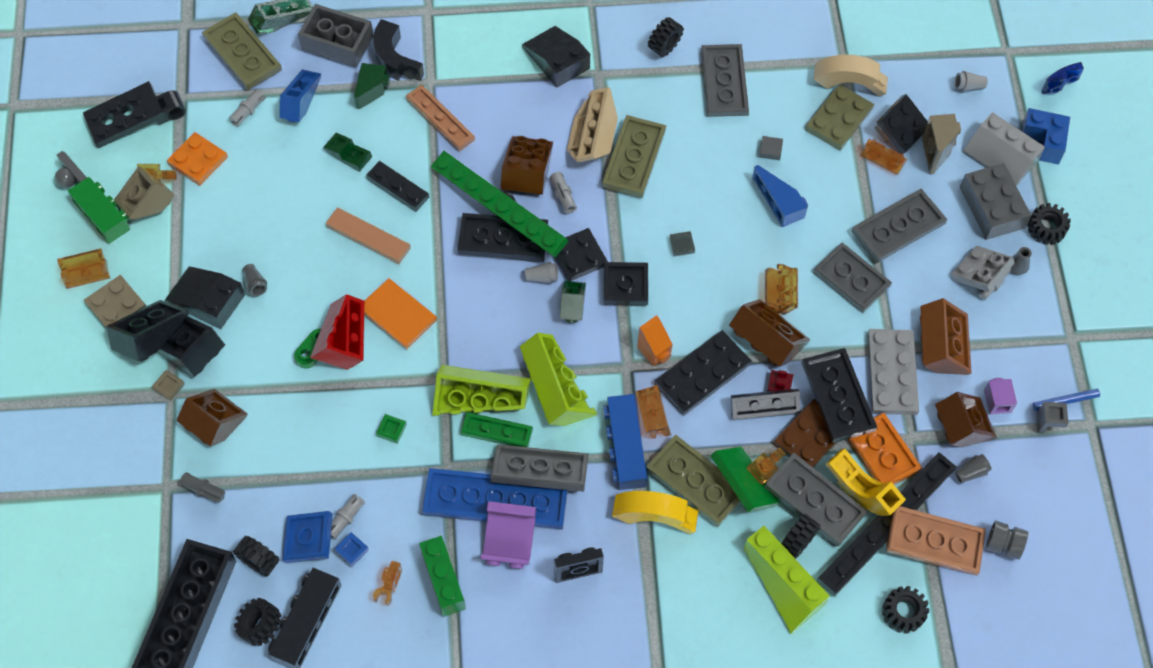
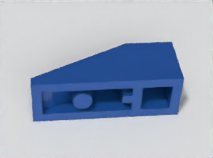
[279,69,321,122]
[752,165,808,227]

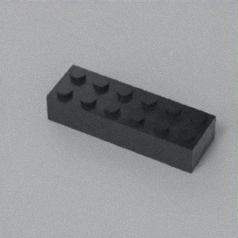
[132,539,237,668]

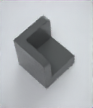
[1036,402,1069,433]

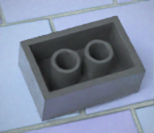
[298,4,374,67]
[960,163,1032,240]

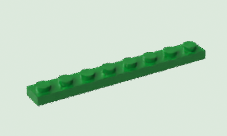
[431,150,568,258]

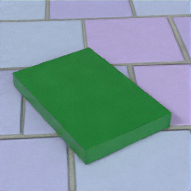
[710,446,780,513]

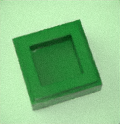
[376,414,407,444]

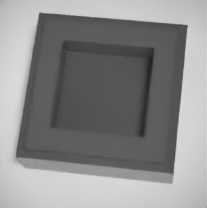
[759,136,783,160]

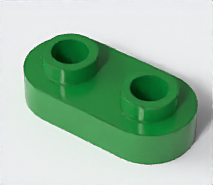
[294,328,321,369]

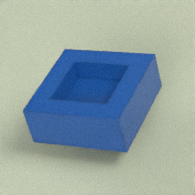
[335,532,369,567]

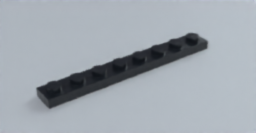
[817,452,957,597]

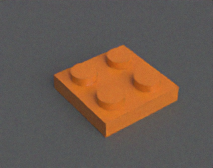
[167,132,228,186]

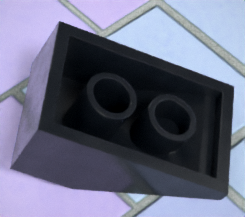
[522,26,591,88]
[165,266,245,330]
[106,300,189,361]
[157,316,225,377]

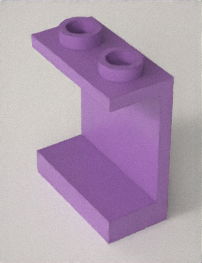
[481,501,537,569]

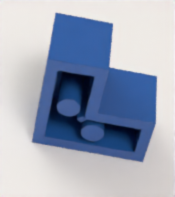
[1021,108,1070,165]

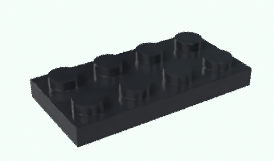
[457,213,548,261]
[654,330,752,416]
[801,348,878,443]

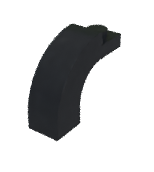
[373,19,424,81]

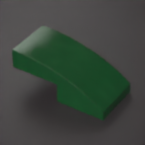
[323,133,373,171]

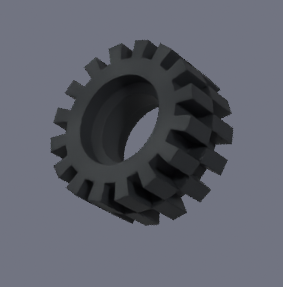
[648,17,684,57]
[1028,203,1071,245]
[781,513,821,559]
[233,535,280,577]
[882,586,929,634]
[234,598,282,646]

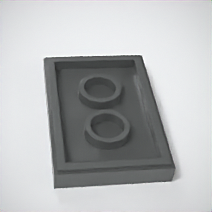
[813,242,892,313]

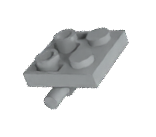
[952,246,1014,300]

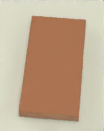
[885,506,986,576]

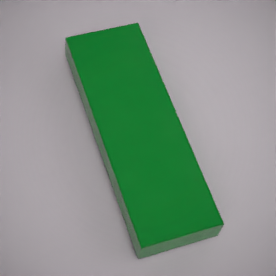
[461,412,533,447]

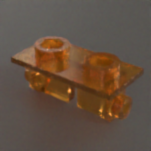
[861,139,908,175]

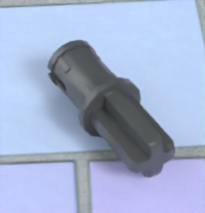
[180,472,225,503]

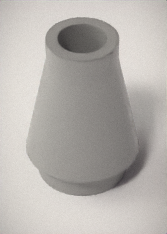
[955,71,988,91]
[525,262,558,283]

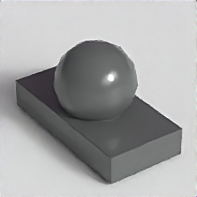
[54,151,87,188]

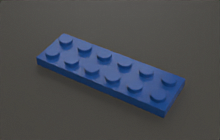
[422,468,568,529]

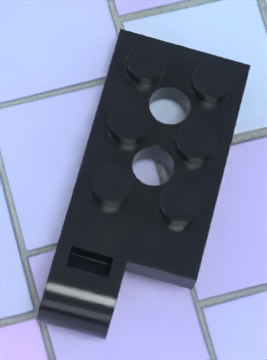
[83,81,186,148]

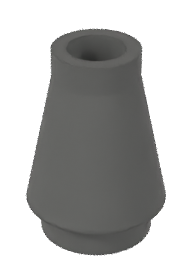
[1011,247,1032,275]
[242,264,267,296]
[955,454,992,484]

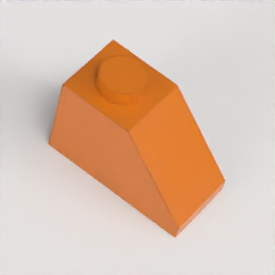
[637,315,673,366]

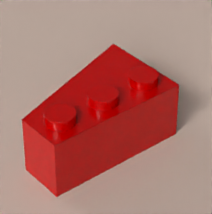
[310,294,365,370]

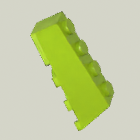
[520,332,597,426]
[432,364,531,416]
[744,525,830,634]

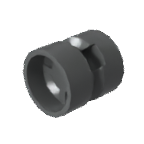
[986,520,1029,560]

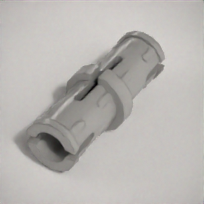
[228,89,266,127]
[550,172,577,214]
[331,494,365,540]

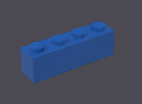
[603,394,647,490]

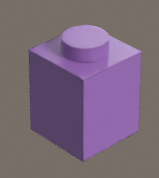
[984,377,1017,415]

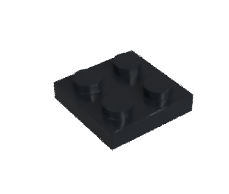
[876,94,928,154]
[555,228,608,281]
[604,262,648,305]
[554,547,604,583]

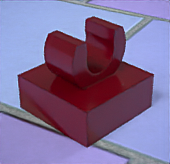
[767,370,794,391]

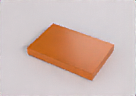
[364,278,437,350]
[847,413,922,485]

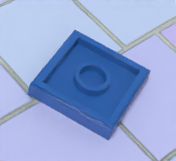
[282,511,333,563]

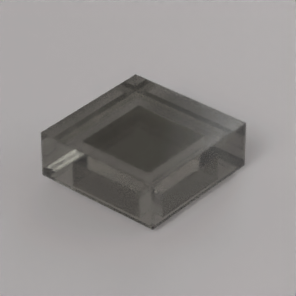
[669,231,695,256]

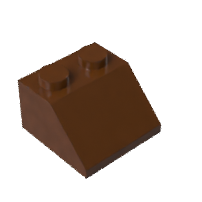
[176,389,248,446]
[935,392,997,447]

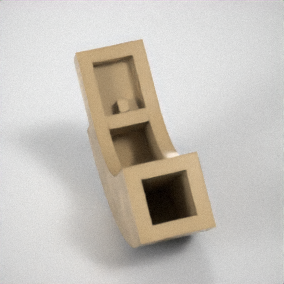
[813,54,888,97]

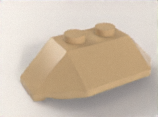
[567,87,618,162]

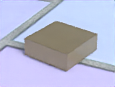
[151,370,185,401]

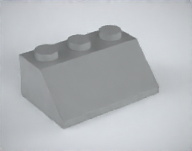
[963,112,1045,186]

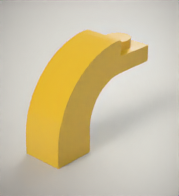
[826,448,906,516]
[612,491,698,534]

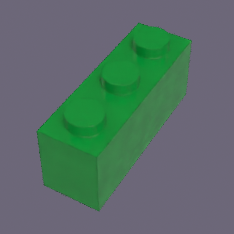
[68,177,130,244]
[419,535,466,617]

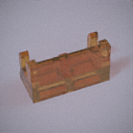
[57,248,110,289]
[765,264,798,315]
[636,385,672,439]

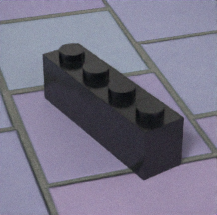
[268,567,342,668]

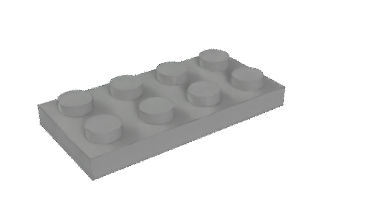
[868,329,919,415]

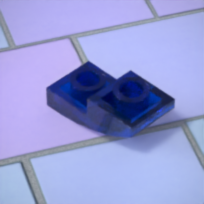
[1041,62,1084,94]

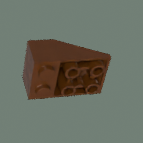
[501,136,554,195]

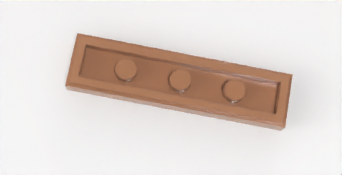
[406,84,475,152]
[326,207,411,264]

